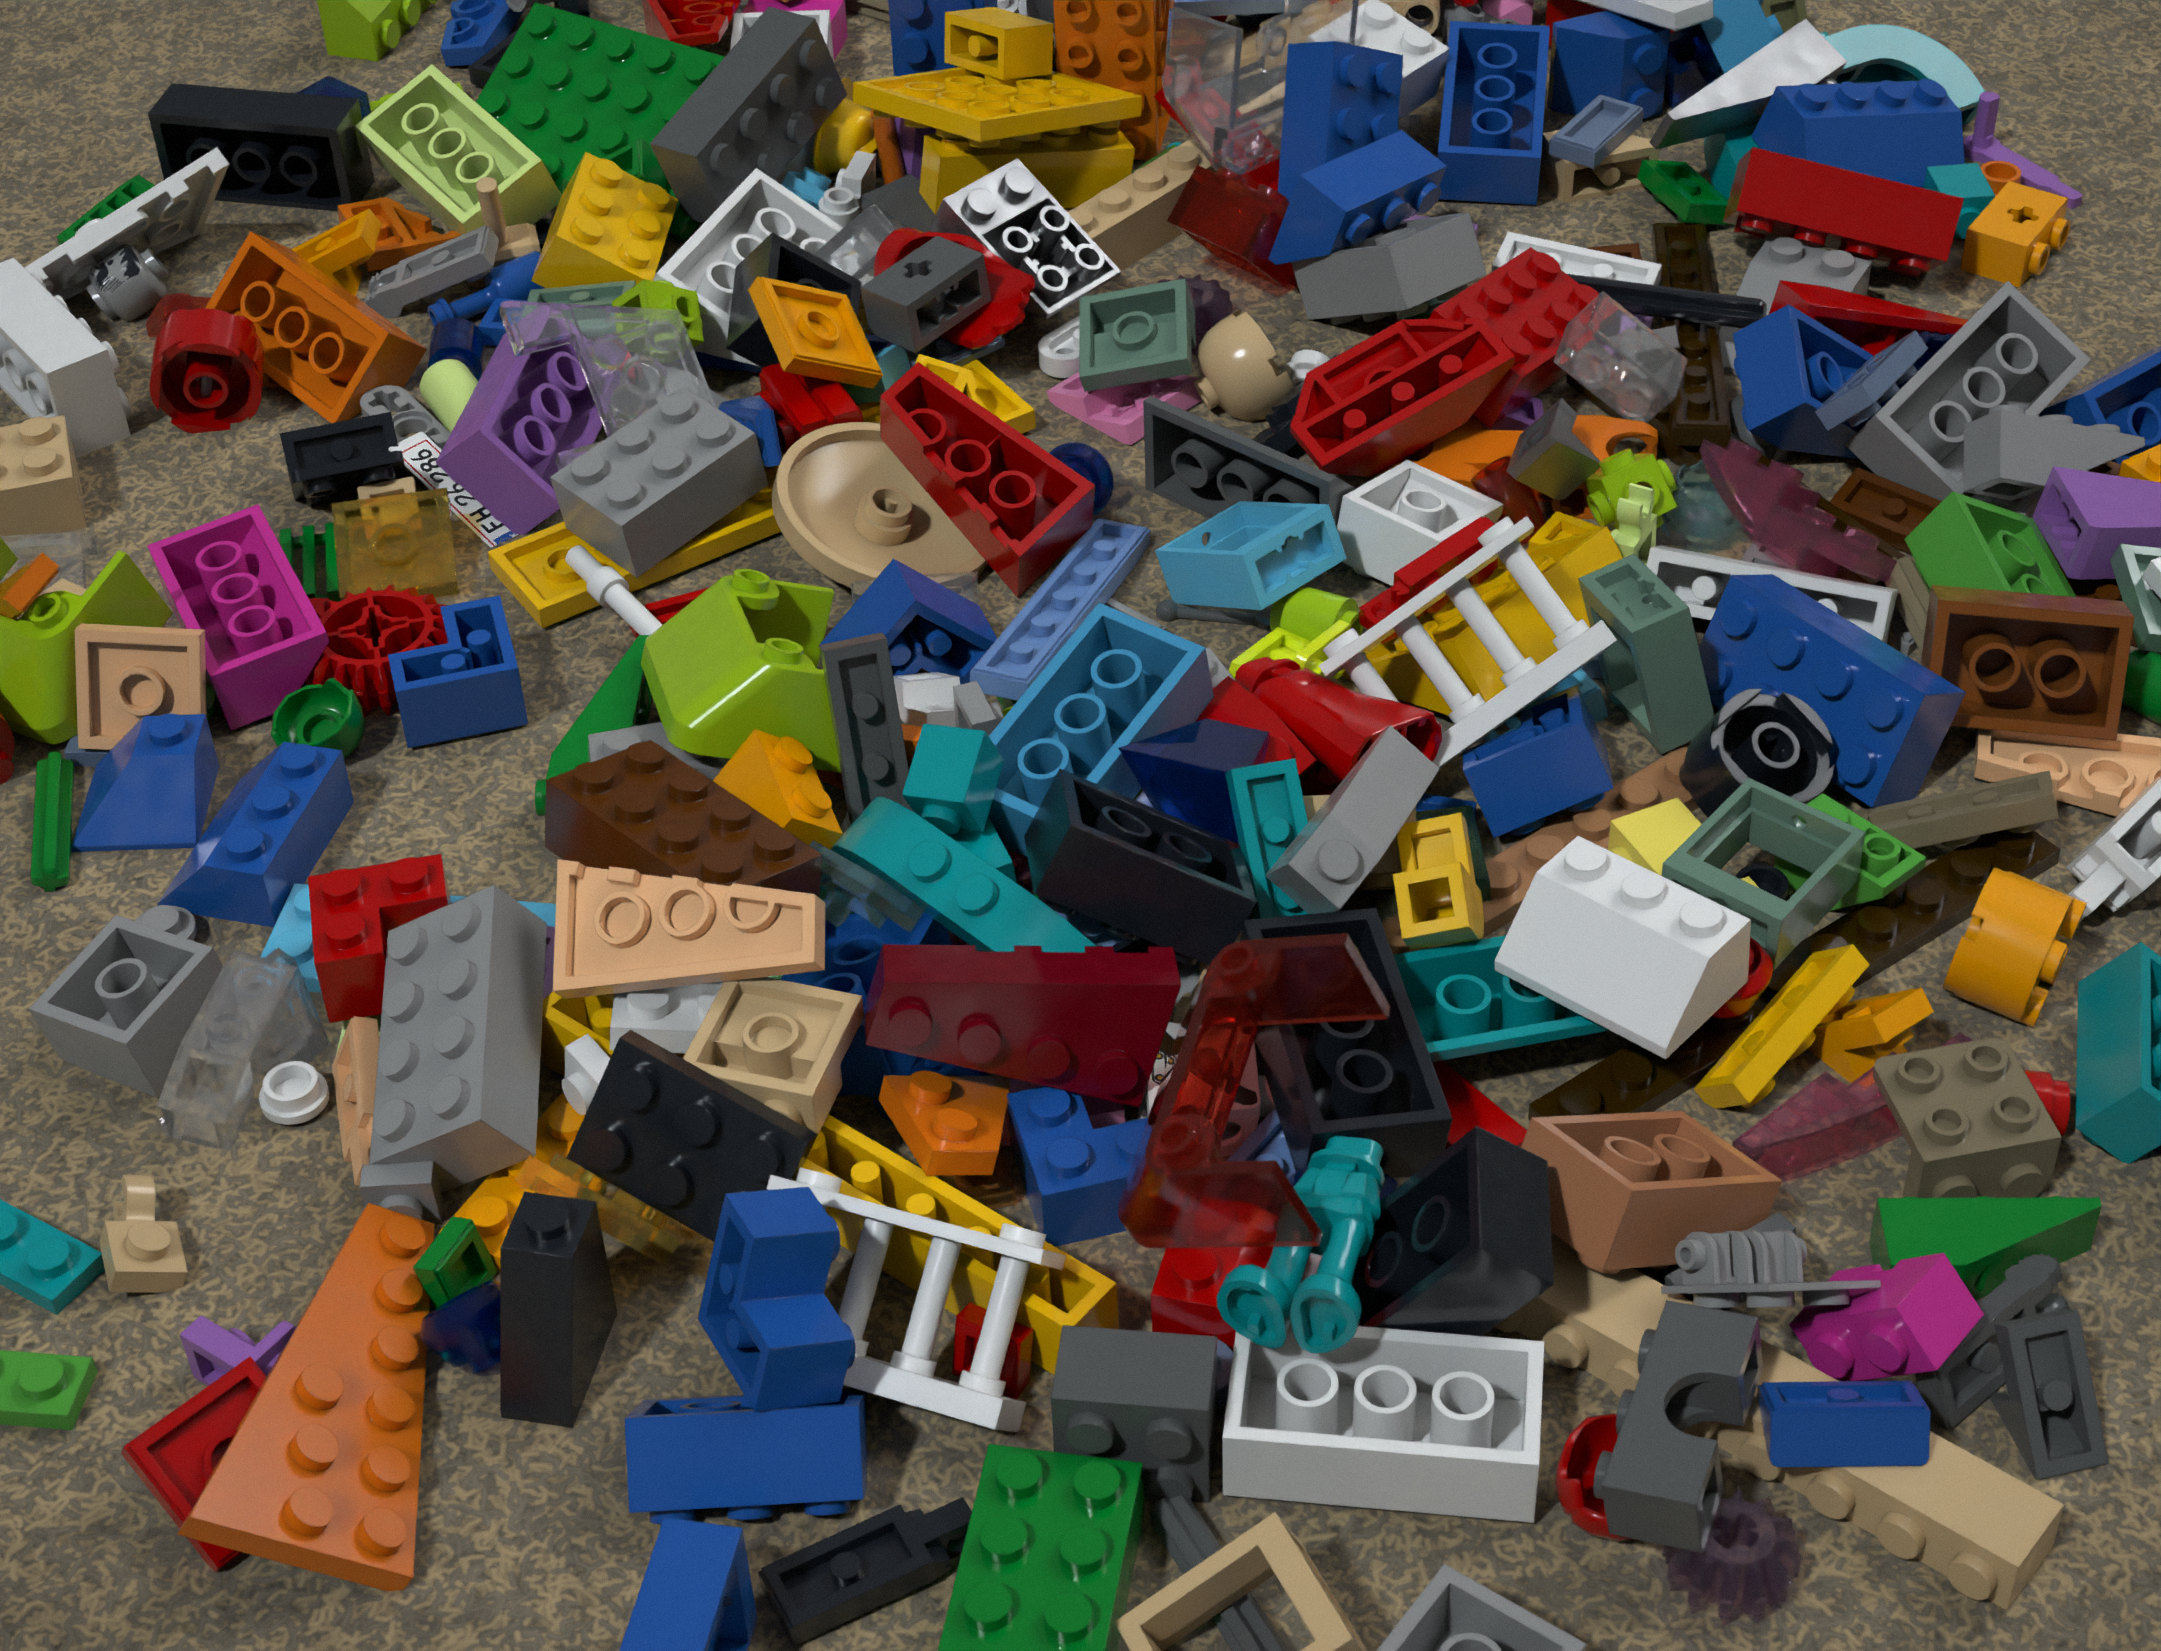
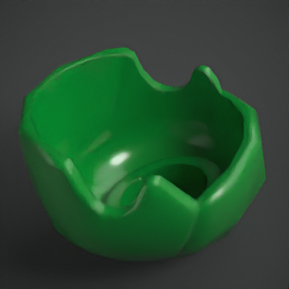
[271,678,365,759]

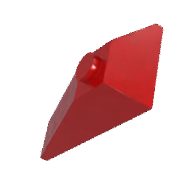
[642,0,742,50]

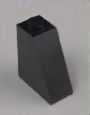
[500,1192,617,1428]

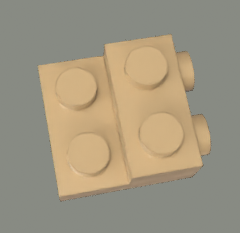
[683,977,864,1136]

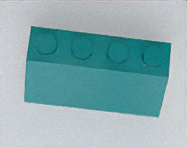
[1394,935,1610,1062]

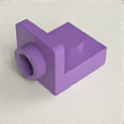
[179,1315,296,1386]

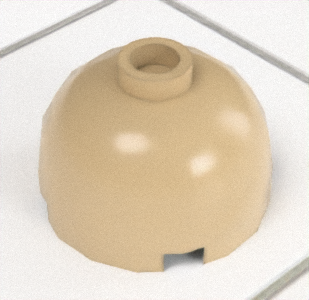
[1194,309,1294,421]

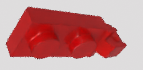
[1359,516,1498,644]

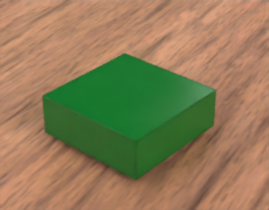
[413,1216,498,1322]

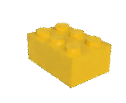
[531,152,678,288]

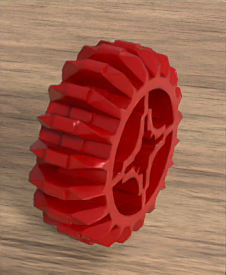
[304,584,448,718]

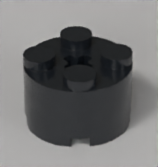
[1679,689,1834,817]

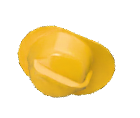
[813,77,878,177]

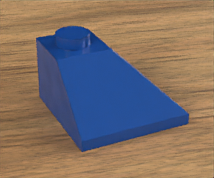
[71,714,219,852]

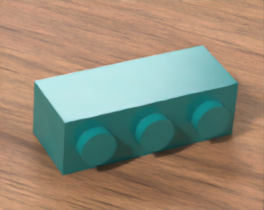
[2075,941,2161,1164]

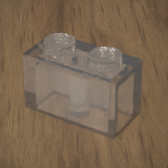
[1553,291,1688,423]

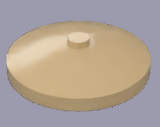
[772,422,988,593]

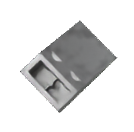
[928,158,1121,319]

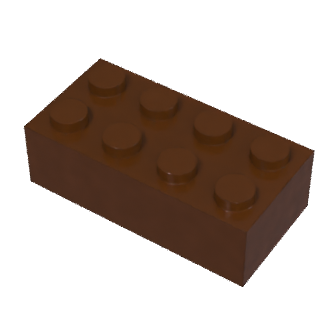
[545,740,822,897]

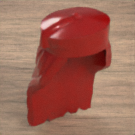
[874,227,1035,349]

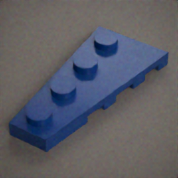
[440,0,524,67]

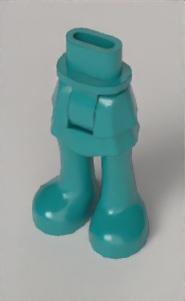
[1217,1136,1385,1353]

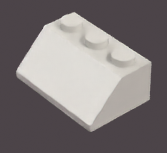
[1495,836,1751,1059]

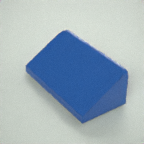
[1757,1381,1930,1467]

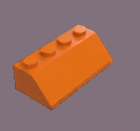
[205,231,427,423]

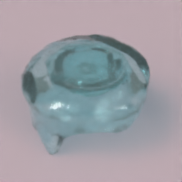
[1660,457,1747,553]

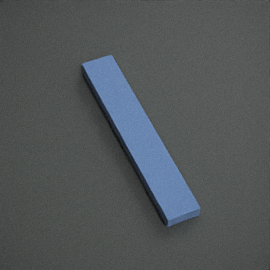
[970,518,1151,701]

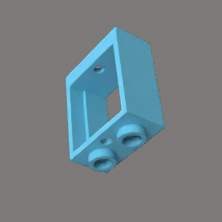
[1155,501,1347,610]

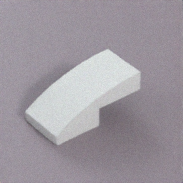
[893,672,960,727]

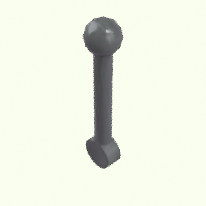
[1156,599,1271,630]

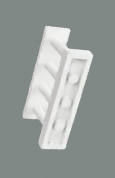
[1319,516,1617,769]
[767,1167,1066,1432]

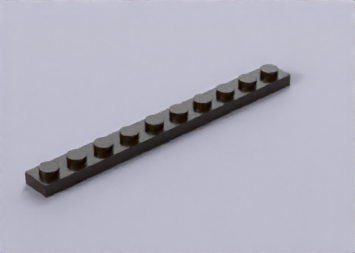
[1528,829,2061,1121]

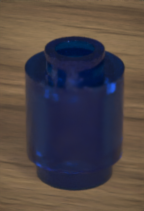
[428,318,484,381]

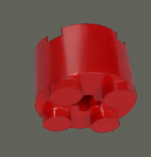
[149,308,265,434]

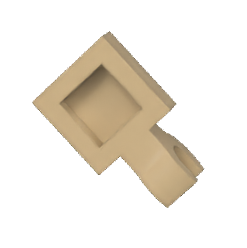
[99,1175,188,1293]

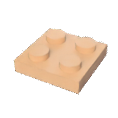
[75,623,207,750]

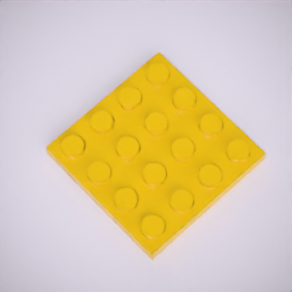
[853,67,1142,148]

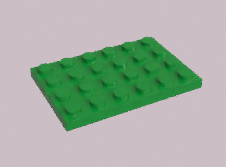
[476,2,724,243]

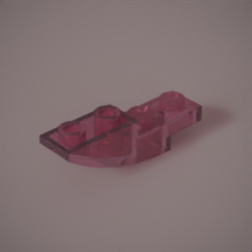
[1699,438,1897,583]

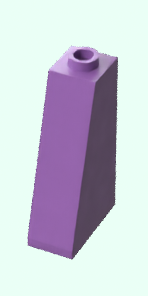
[2032,466,2161,580]

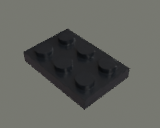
[566,1030,818,1242]

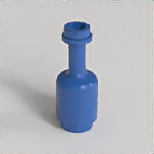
[427,250,545,335]

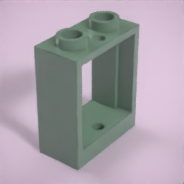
[1578,554,1714,754]
[1661,778,1866,970]

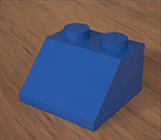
[1547,10,1670,119]

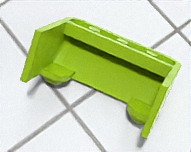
[0,537,173,744]
[641,568,841,773]

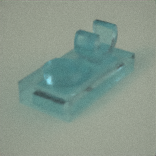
[809,840,925,933]

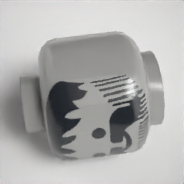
[87,244,169,321]

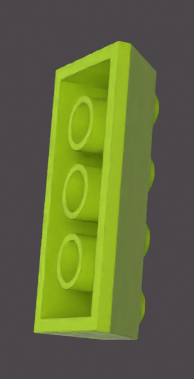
[317,0,438,62]

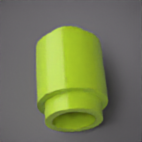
[1270,585,1363,641]

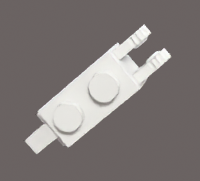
[2066,776,2161,921]

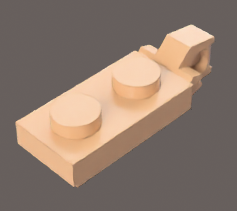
[332,1016,380,1186]

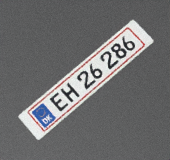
[388,432,518,548]

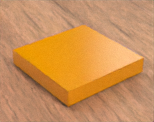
[748,276,883,389]

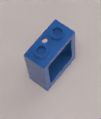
[619,1517,757,1651]

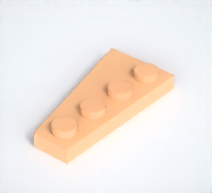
[1974,728,2161,817]
[553,859,825,999]

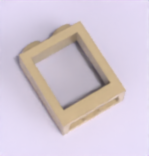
[1114,1512,1368,1651]

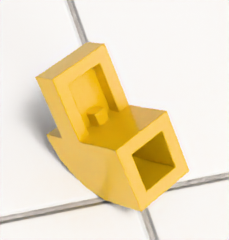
[1393,812,1484,951]

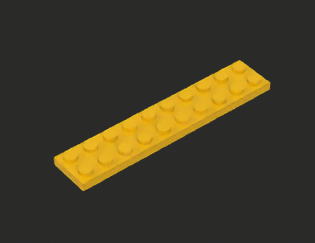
[488,359,1036,628]

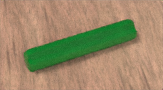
[30,751,74,892]

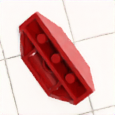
[1290,318,1515,477]

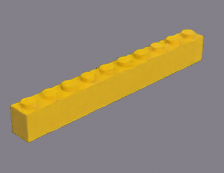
[541,992,1119,1375]

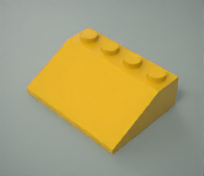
[1341,526,1623,715]

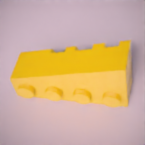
[919,125,1135,215]

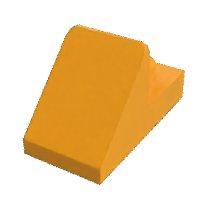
[291,208,382,296]
[1808,987,1934,1093]

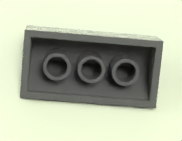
[1143,396,1356,572]

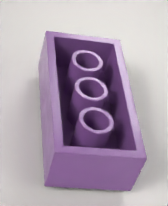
[435,302,625,535]

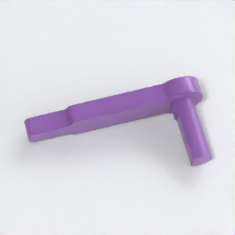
[1963,92,2082,209]

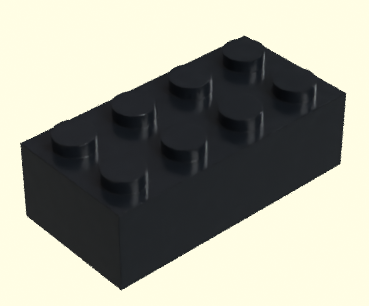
[148,83,375,211]
[1234,908,1453,1181]

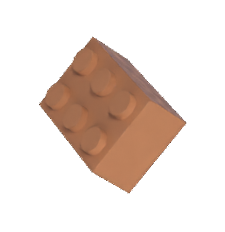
[1521,1111,1782,1274]

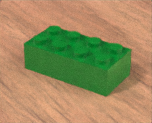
[938,1444,1144,1651]

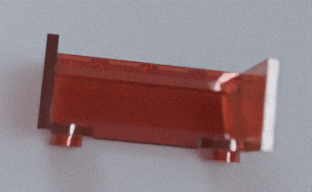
[1118,933,1391,1248]

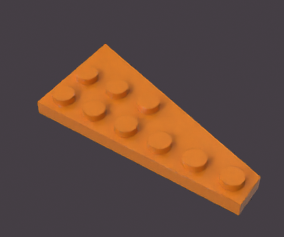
[177,1203,434,1591]

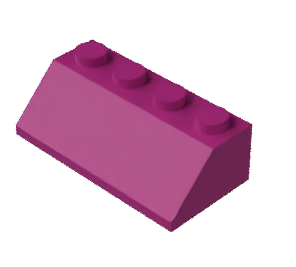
[147,504,330,730]

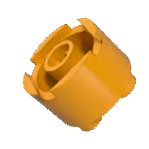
[1943,867,2087,1028]

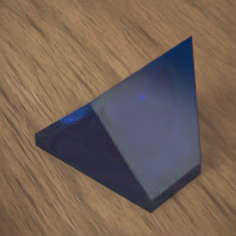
[1118,718,1270,843]

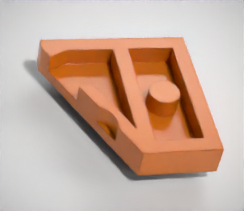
[337,197,461,272]
[878,1071,1011,1176]

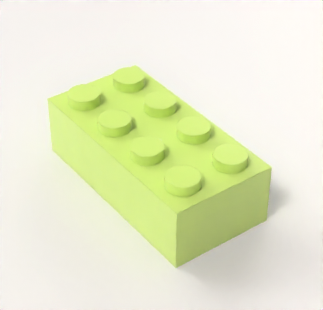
[355,64,562,235]

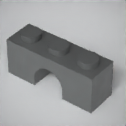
[1594,1300,1763,1553]

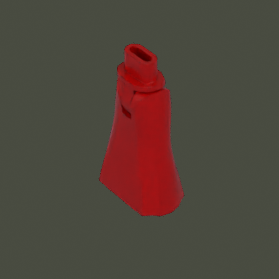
[1235,657,1442,782]

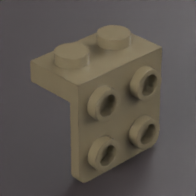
[1873,1037,2062,1198]

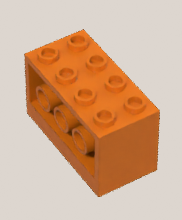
[1053,0,1176,161]

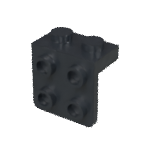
[279,412,406,507]

